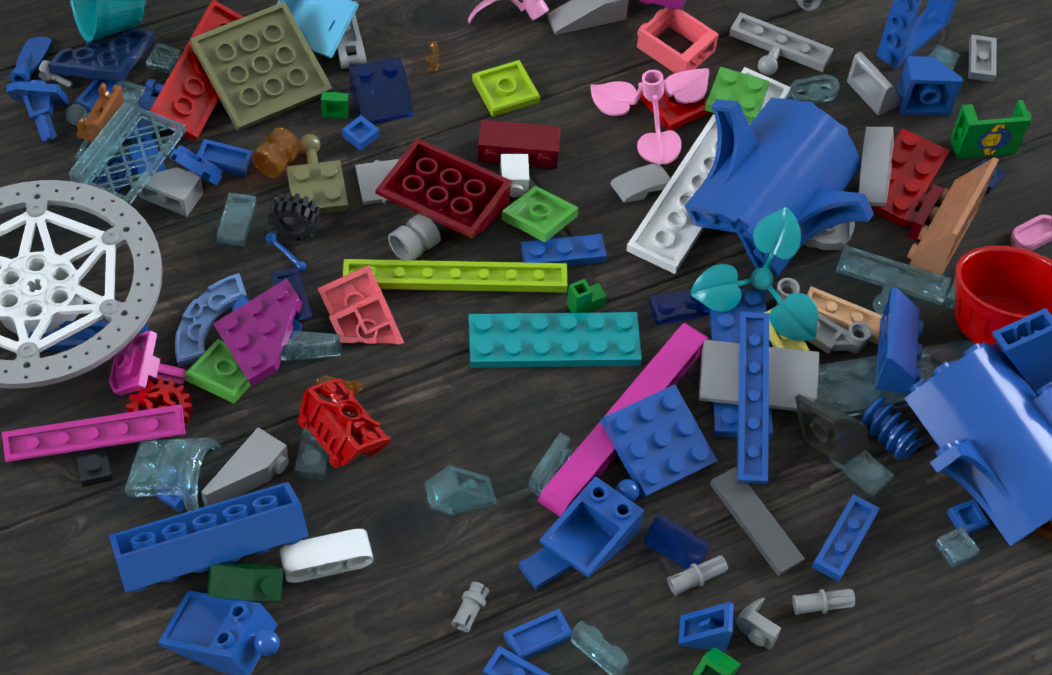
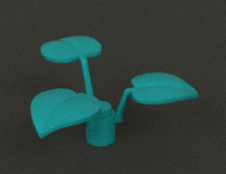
[691,207,818,341]

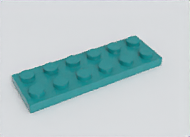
[468,312,642,368]

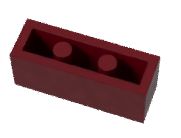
[478,120,561,168]

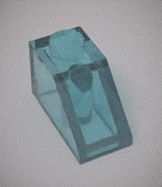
[424,465,497,514]

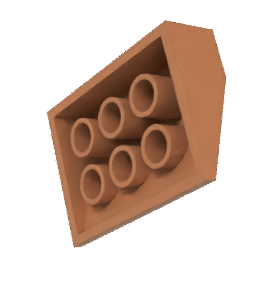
[907,158,999,284]

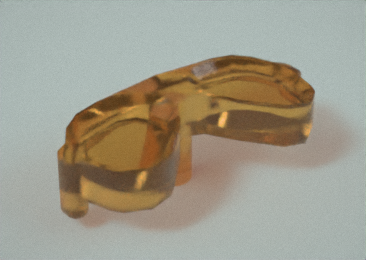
[425,41,439,72]

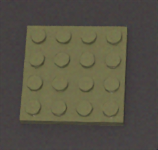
[190,1,333,132]

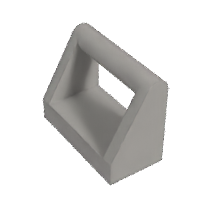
[847,52,900,116]

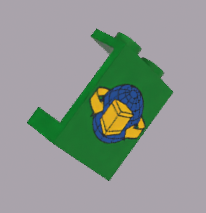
[950,100,1032,159]

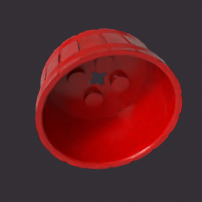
[954,246,1052,344]

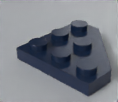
[48,29,155,82]

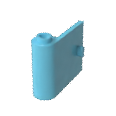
[277,0,359,58]

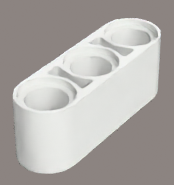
[280,529,374,583]

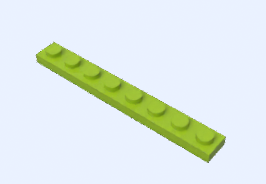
[343,259,567,293]

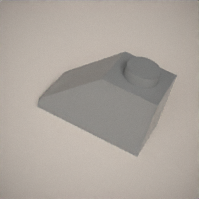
[136,167,203,217]

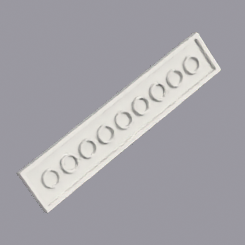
[626,67,791,274]

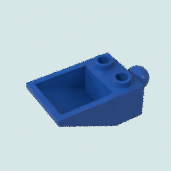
[539,476,644,578]
[158,590,280,675]

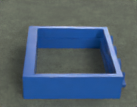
[876,0,957,69]

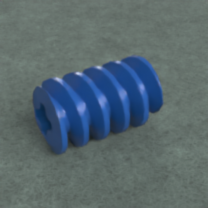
[861,396,925,461]

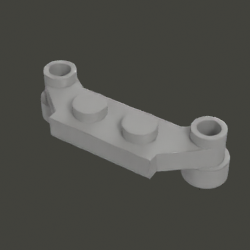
[776,278,872,354]

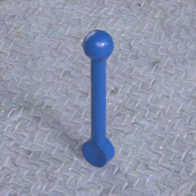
[266,232,307,272]

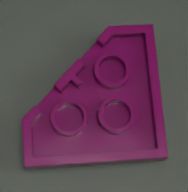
[213,279,302,386]

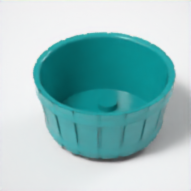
[70,0,146,42]

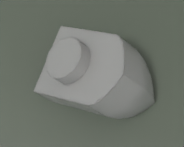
[735,598,781,650]

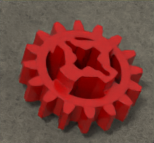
[126,378,193,440]

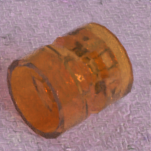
[251,127,302,178]

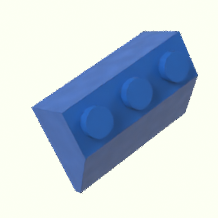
[875,287,923,395]

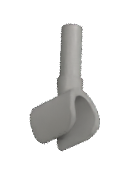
[39,60,73,88]

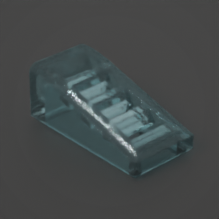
[280,331,341,363]

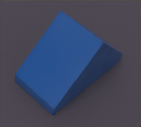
[678,602,734,651]

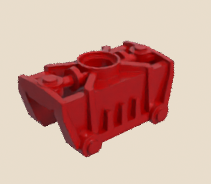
[298,378,391,468]

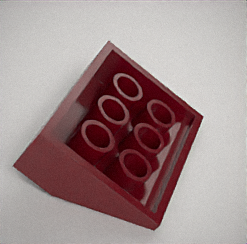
[375,138,512,238]

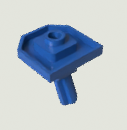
[6,80,70,143]

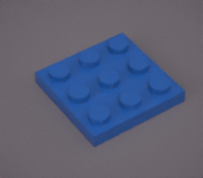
[600,384,717,499]

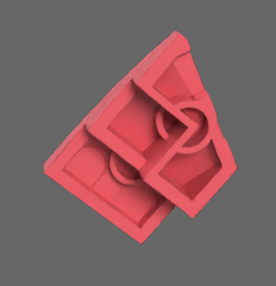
[318,265,404,345]

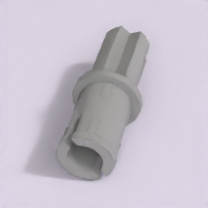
[667,556,728,596]
[792,589,856,615]

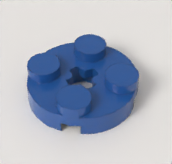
[169,145,222,186]

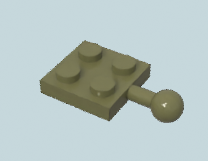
[287,134,348,214]

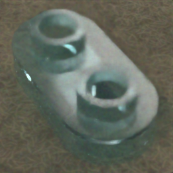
[789,74,840,104]

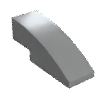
[859,127,894,206]

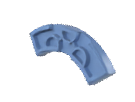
[175,273,247,368]

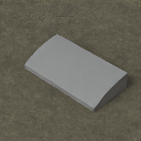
[699,340,819,413]

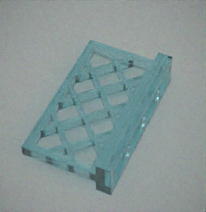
[69,97,186,205]

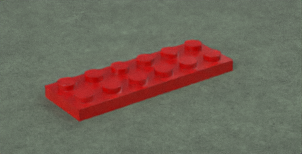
[147,0,243,142]

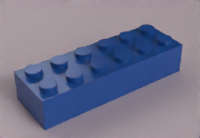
[109,482,309,593]

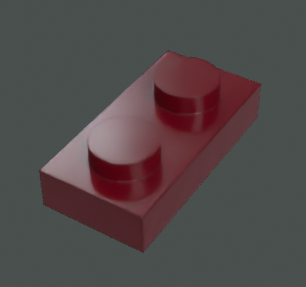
[907,184,944,241]

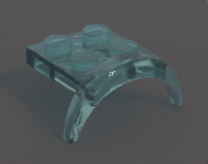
[124,438,221,512]

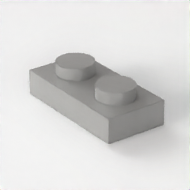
[968,35,997,82]

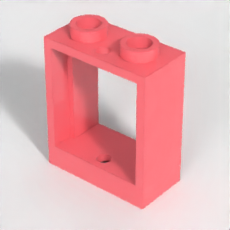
[637,8,719,73]

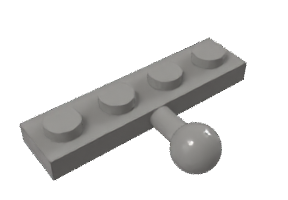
[729,12,833,76]

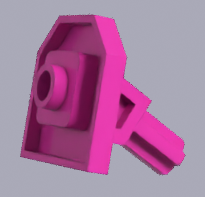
[109,331,186,396]

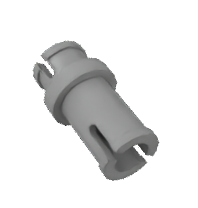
[451,582,489,632]

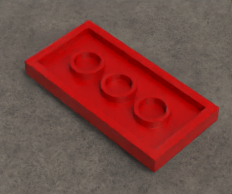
[871,128,950,227]

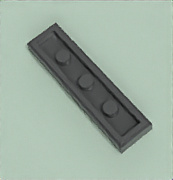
[710,467,805,577]

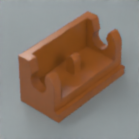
[77,83,125,145]

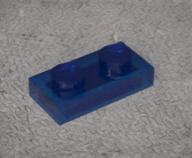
[648,288,711,325]

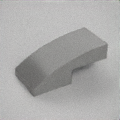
[610,163,671,203]

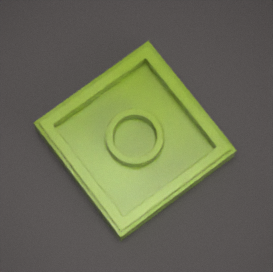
[472,60,540,117]

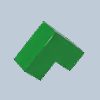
[567,279,607,313]

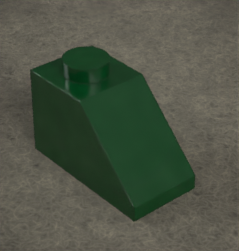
[208,564,283,601]

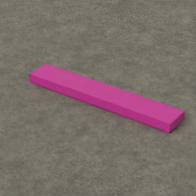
[2,405,186,462]

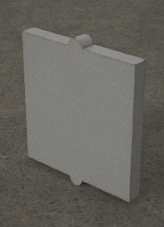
[355,159,399,205]

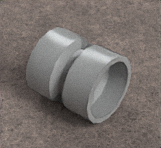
[388,214,441,260]

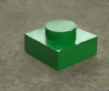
[321,92,349,119]

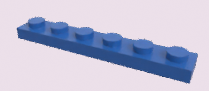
[737,312,769,484]

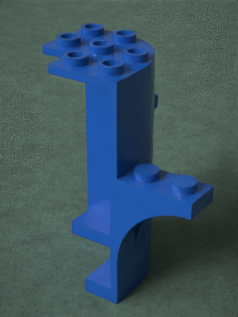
[684,98,874,276]
[905,342,1052,546]

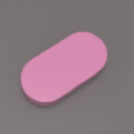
[1010,215,1052,251]

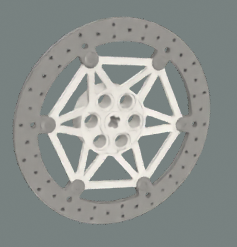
[0,180,163,389]

